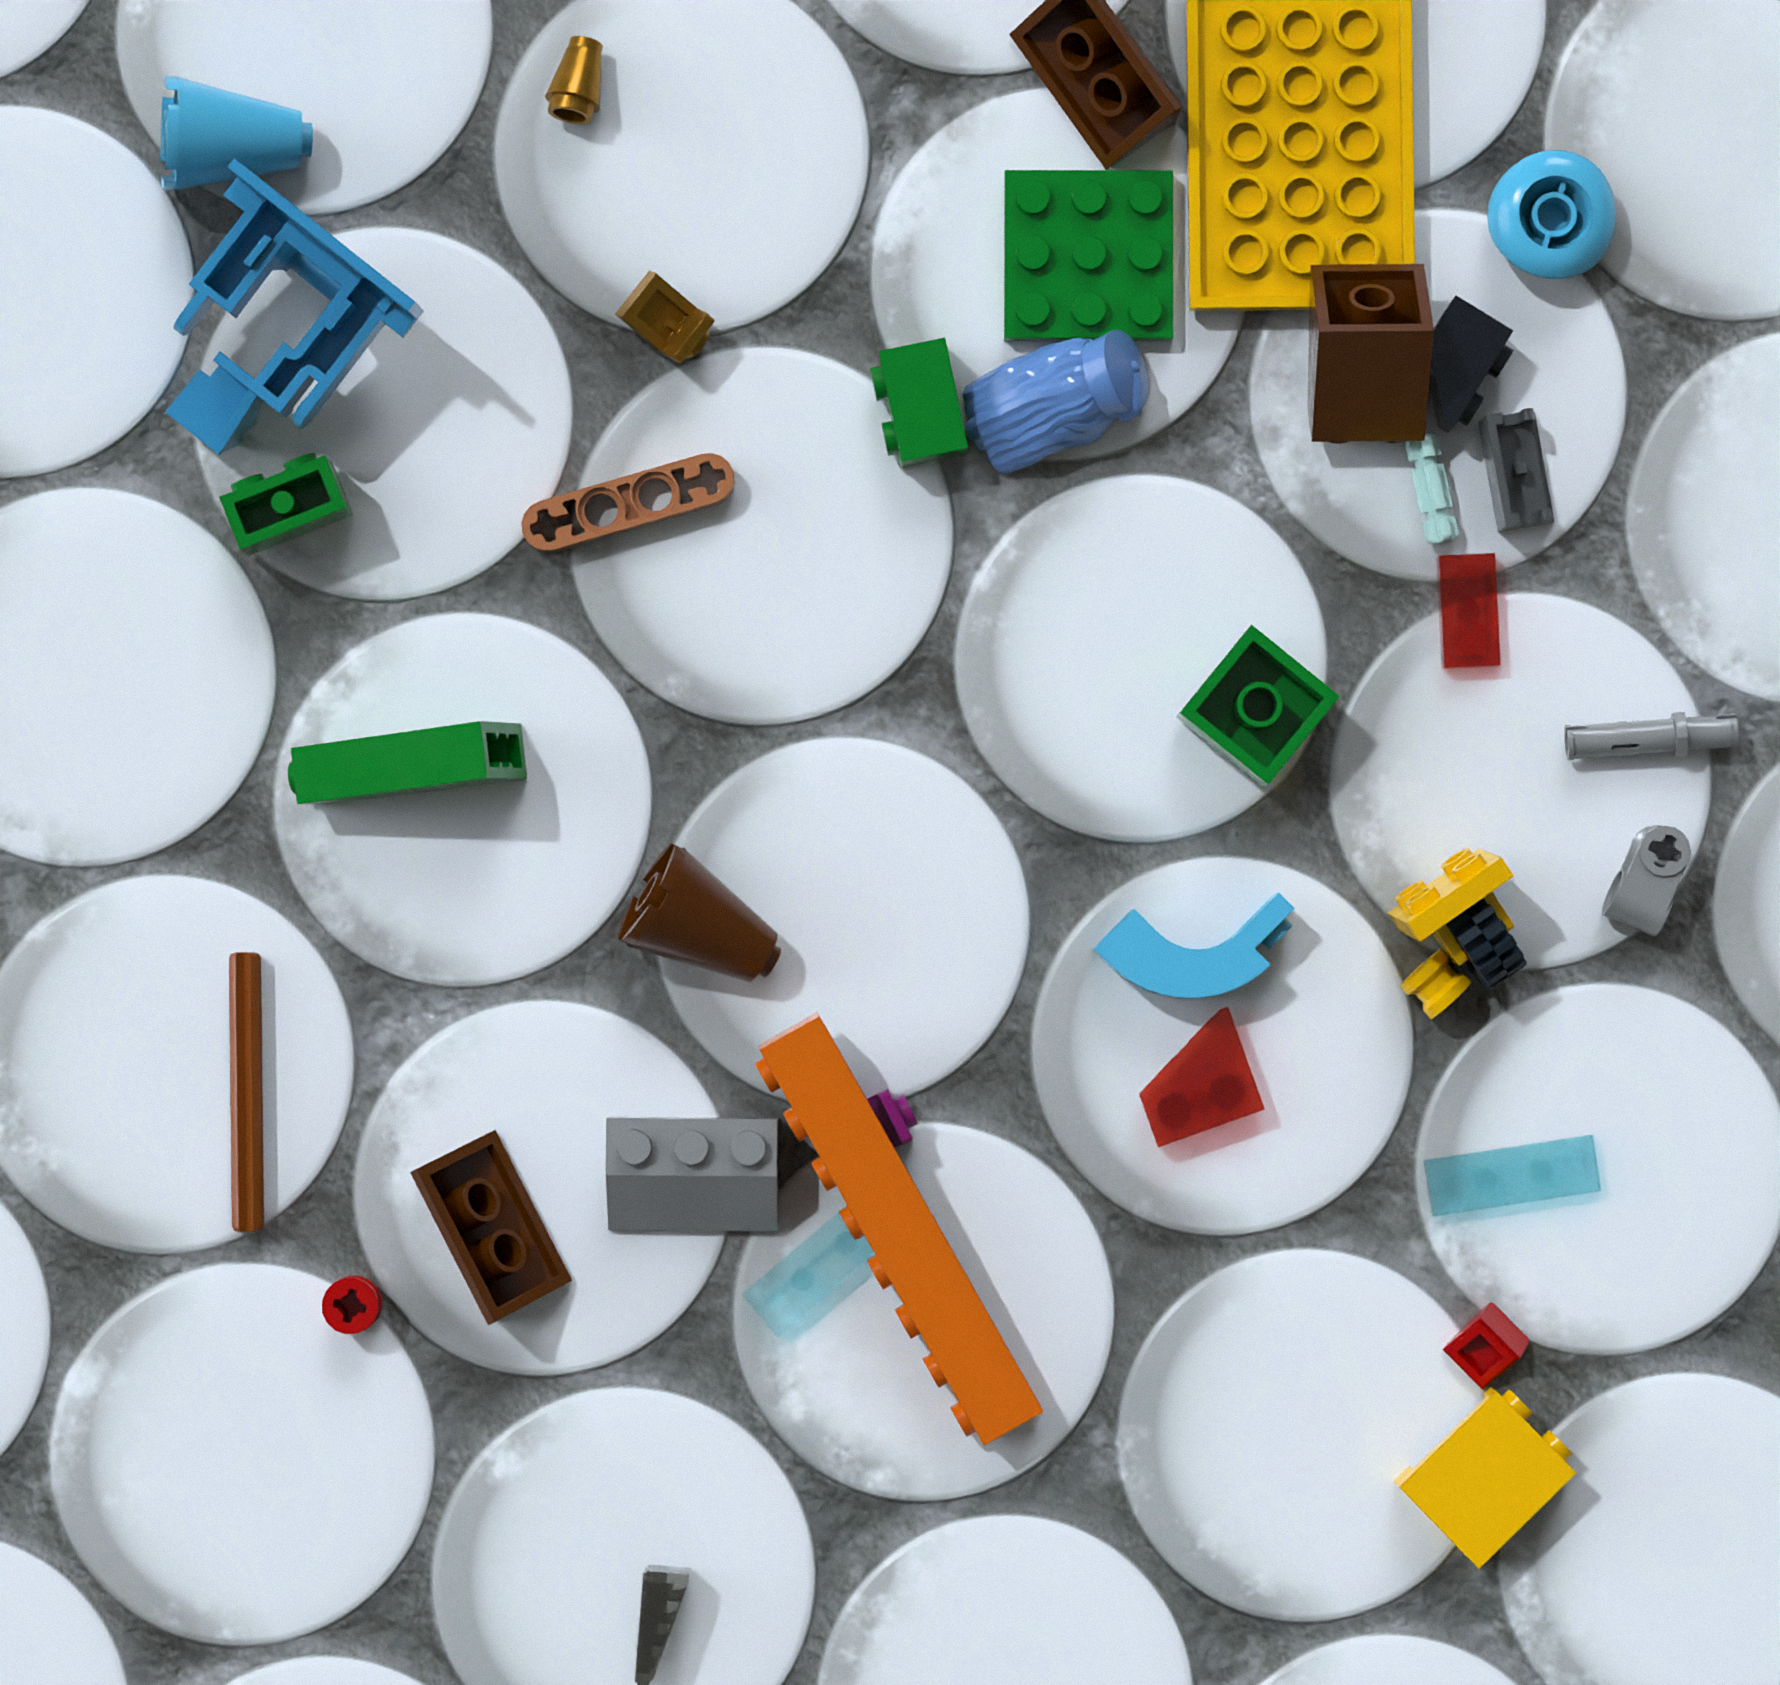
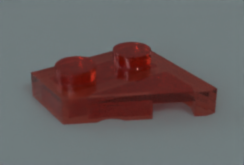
[1138,1007,1265,1147]

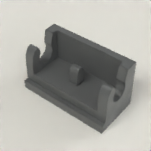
[1478,408,1554,532]

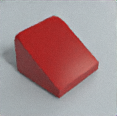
[1442,1302,1529,1390]

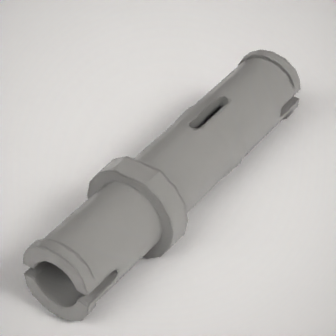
[1564,712,1739,761]

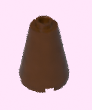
[618,843,781,982]

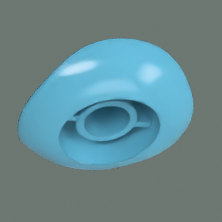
[1487,150,1616,279]

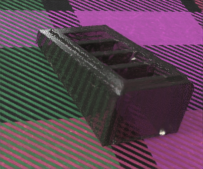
[635,1564,691,1685]

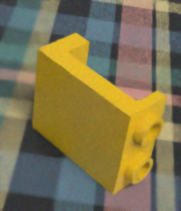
[1393,1387,1576,1569]

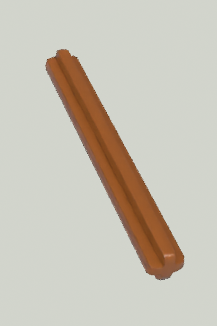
[229,952,264,1232]

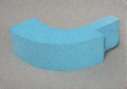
[1092,893,1295,998]

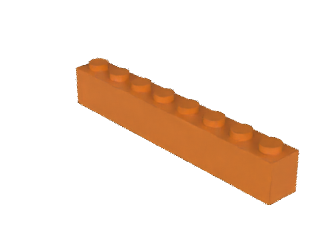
[755,1012,1043,1445]

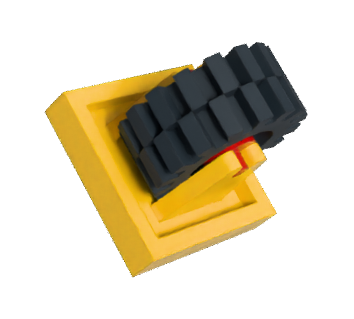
[1387,848,1527,991]

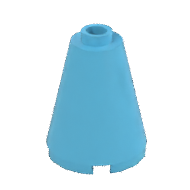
[160,76,313,190]

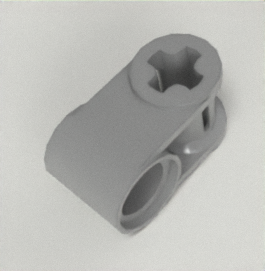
[1602,825,1691,937]

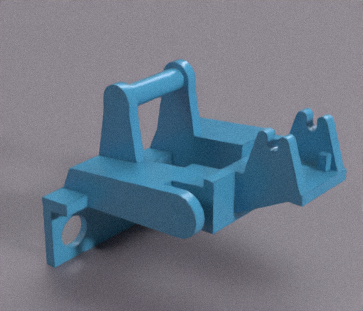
[165,158,424,455]

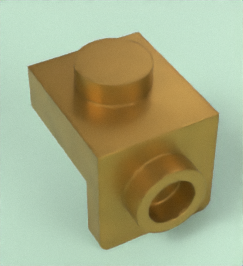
[615,270,715,363]

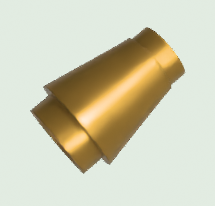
[545,36,603,125]

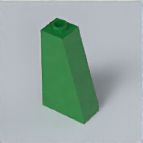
[288,721,527,805]

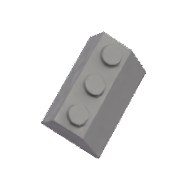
[606,1116,779,1231]

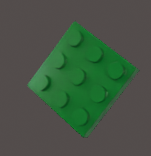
[1004,170,1173,341]

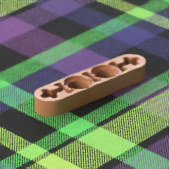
[521,453,735,553]

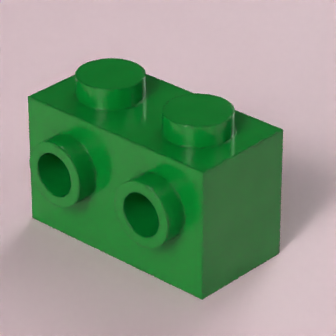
[219,453,353,556]

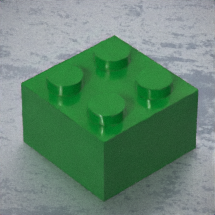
[1176,624,1340,787]

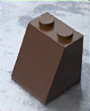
[1308,264,1434,444]

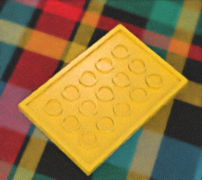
[1185,0,1415,311]

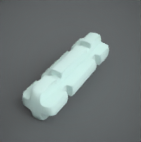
[1405,433,1459,544]

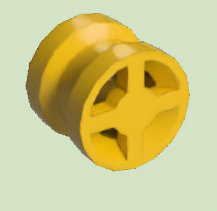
[1400,948,1472,1019]

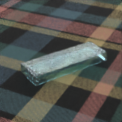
[1423,1134,1602,1216]
[741,1205,875,1337]

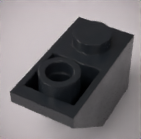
[1429,295,1514,433]

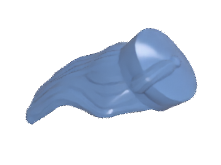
[962,330,1149,474]

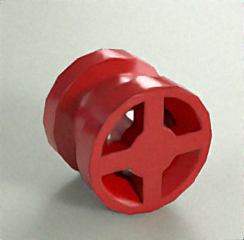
[322,1276,383,1334]

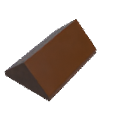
[1009,0,1181,170]
[410,1130,572,1325]

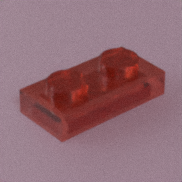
[1436,553,1501,669]

